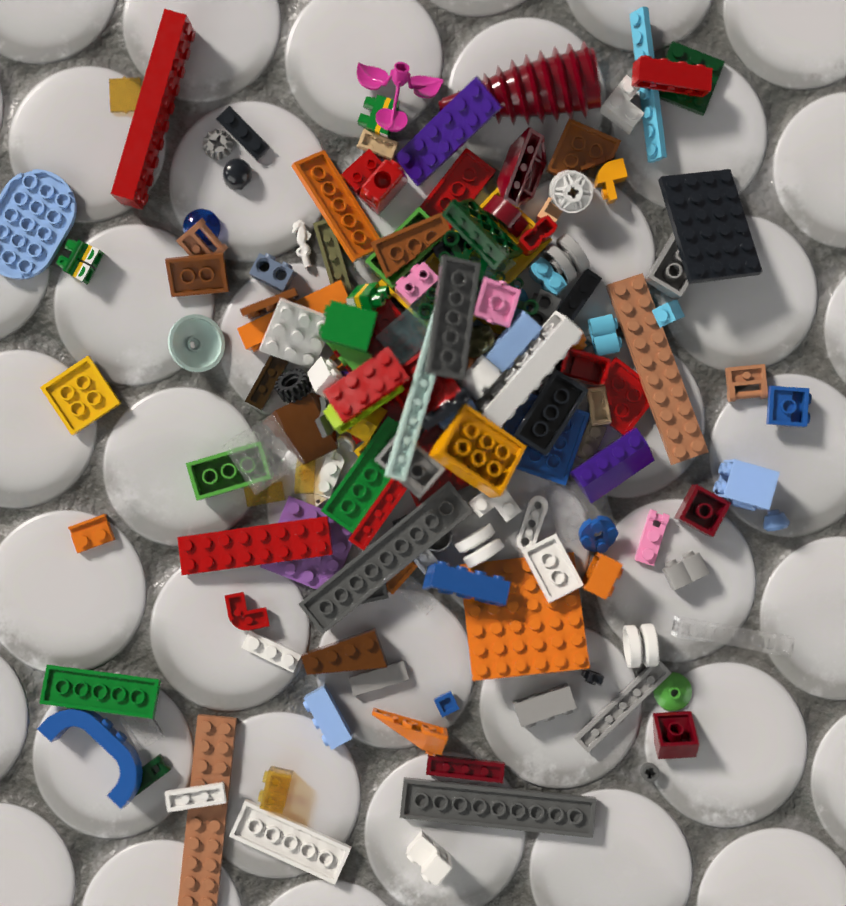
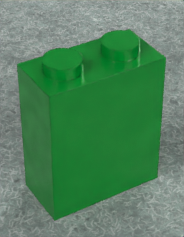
[318,300,378,353]

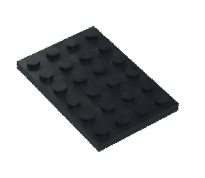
[658,169,763,284]

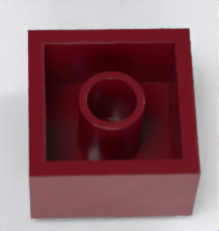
[674,484,731,537]

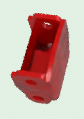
[359,159,408,215]
[558,348,611,386]

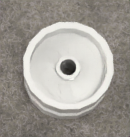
[454,523,504,568]
[623,623,659,668]

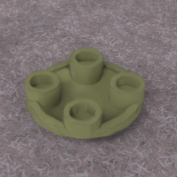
[468,325,495,358]

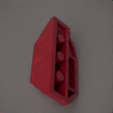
[497,127,547,207]

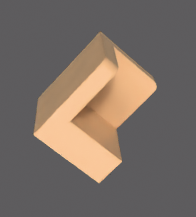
[535,197,563,223]

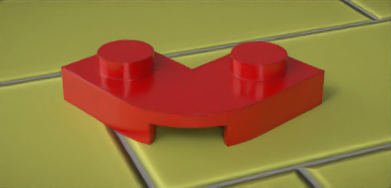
[225,592,270,631]

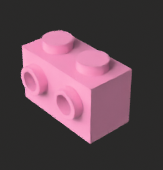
[395,262,438,308]

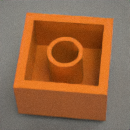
[582,552,624,600]

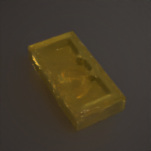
[294,458,316,494]

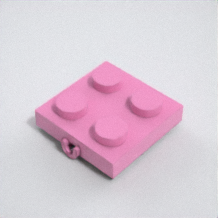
[473,277,521,328]

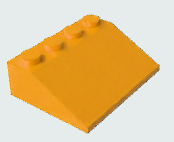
[429,404,527,498]

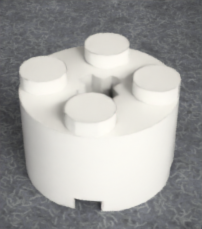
[457,355,502,401]

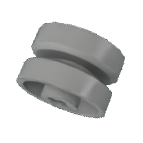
[543,234,590,284]

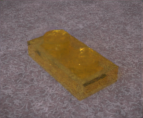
[244,481,286,507]

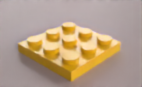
[40,356,122,435]

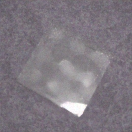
[223,414,305,495]
[544,480,615,544]

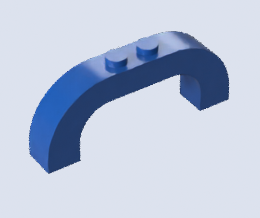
[37,708,143,809]

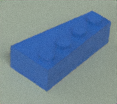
[422,561,511,606]

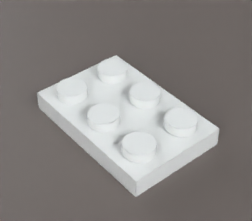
[521,534,584,604]

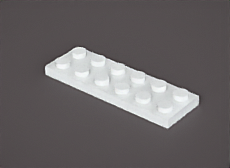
[229,799,351,885]

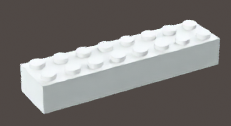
[475,311,583,428]

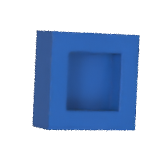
[434,690,460,718]

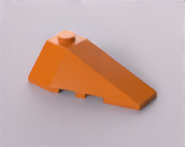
[372,708,448,756]

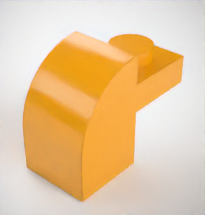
[595,158,628,205]

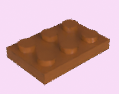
[165,253,229,297]
[240,288,299,319]

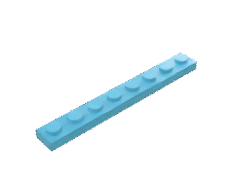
[629,6,667,163]

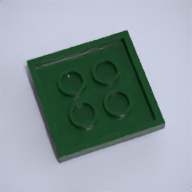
[659,41,725,116]

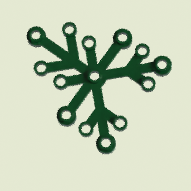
[418,230,539,320]

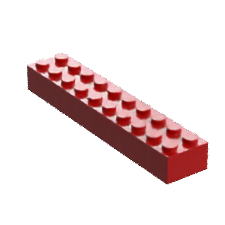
[111,9,195,210]

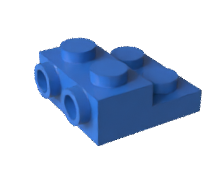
[766,386,812,428]

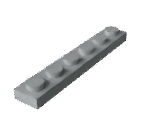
[574,660,671,753]

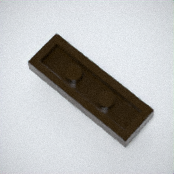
[245,355,289,411]

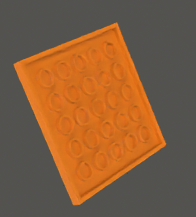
[459,552,590,681]

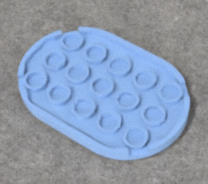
[0,169,77,280]

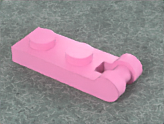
[634,509,670,566]

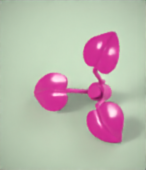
[357,62,444,132]

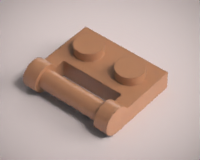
[176,218,228,256]
[725,364,768,402]

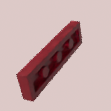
[426,755,505,783]

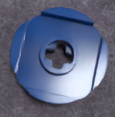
[578,516,618,553]

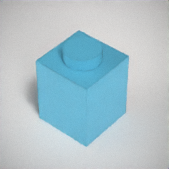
[652,299,685,328]

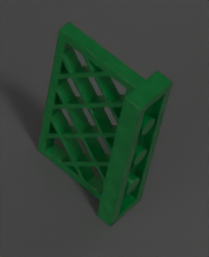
[441,198,523,270]

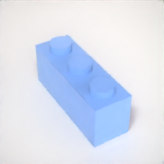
[483,310,542,372]
[303,684,353,750]

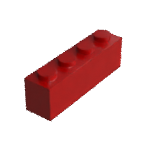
[631,55,713,97]

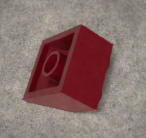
[653,711,699,759]

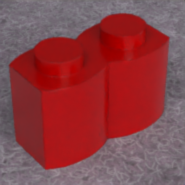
[517,215,558,256]

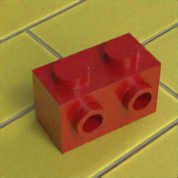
[341,149,382,196]

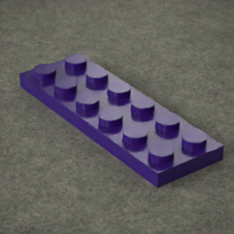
[394,76,503,186]

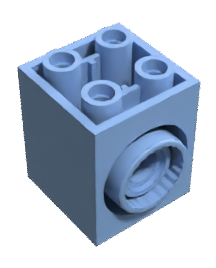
[713,459,780,511]

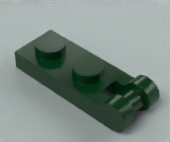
[136,753,172,796]

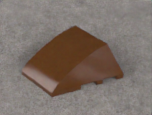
[263,392,338,465]

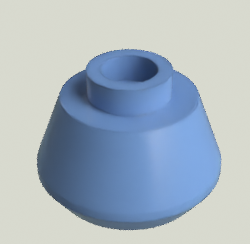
[763,509,790,531]

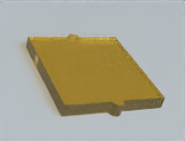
[109,76,141,114]

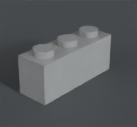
[513,683,577,728]

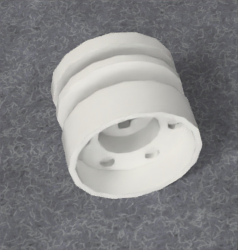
[549,170,593,213]

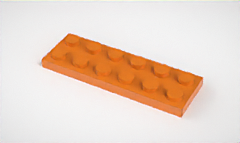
[292,150,380,263]

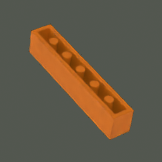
[237,280,350,352]

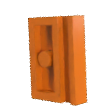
[68,514,115,553]

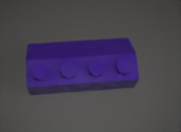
[569,428,655,504]

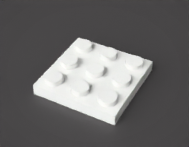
[259,298,326,369]

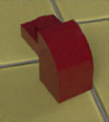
[483,194,529,238]

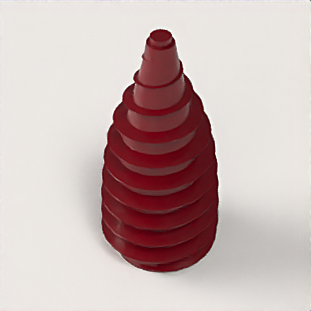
[438,41,601,126]

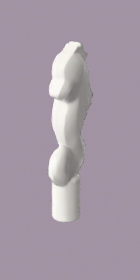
[292,220,312,269]

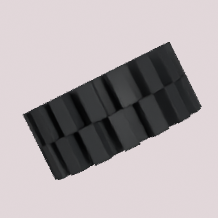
[274,368,312,403]

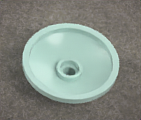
[168,314,225,372]

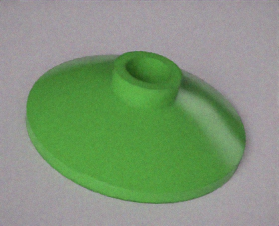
[653,672,692,711]

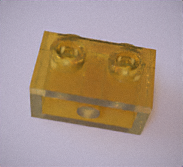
[258,766,293,814]

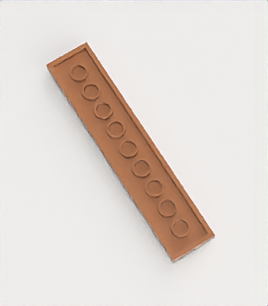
[606,273,709,465]
[178,714,237,906]

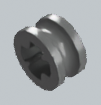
[640,762,659,782]

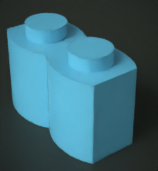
[528,257,567,296]
[587,314,622,356]

